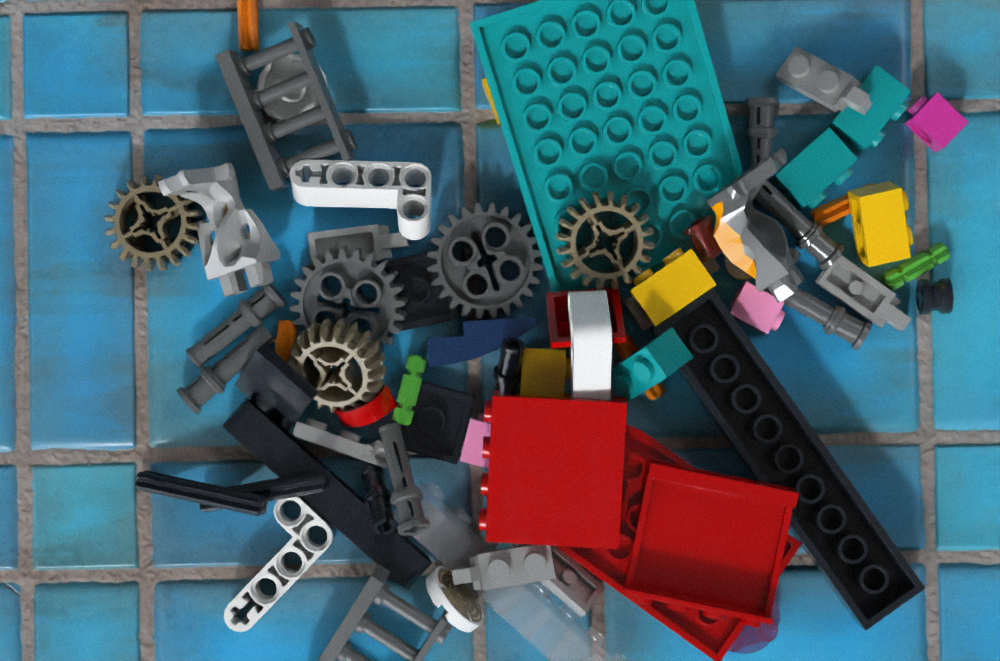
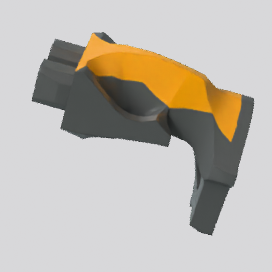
[706,147,805,303]

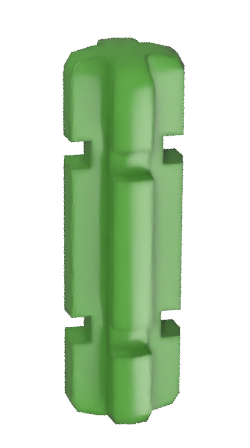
[881,242,950,291]
[392,354,427,425]

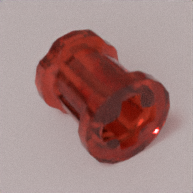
[682,215,723,262]

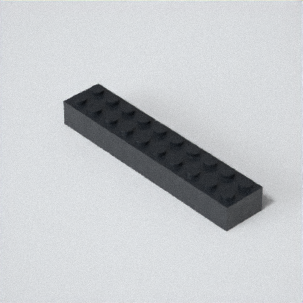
[649,288,925,630]

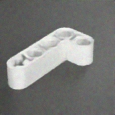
[290,160,432,240]
[568,290,612,400]
[224,496,336,632]

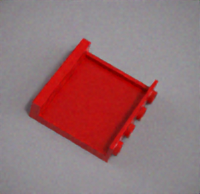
[479,390,627,549]
[625,459,799,628]

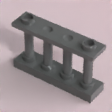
[215,21,357,191]
[318,564,452,661]

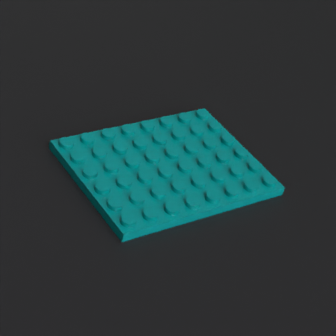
[469,0,753,292]

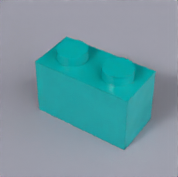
[826,65,911,153]
[771,127,858,210]
[611,327,693,402]

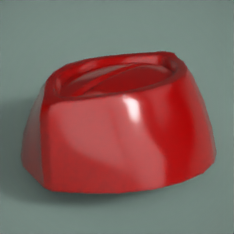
[335,384,397,427]

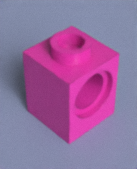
[904,92,969,153]

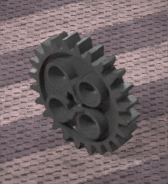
[426,203,544,320]
[290,245,408,361]

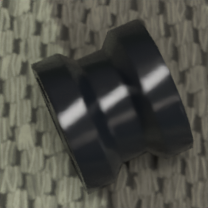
[916,278,954,315]

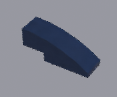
[427,317,536,367]

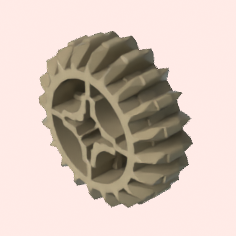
[104,174,203,272]
[555,191,655,290]
[288,318,387,414]

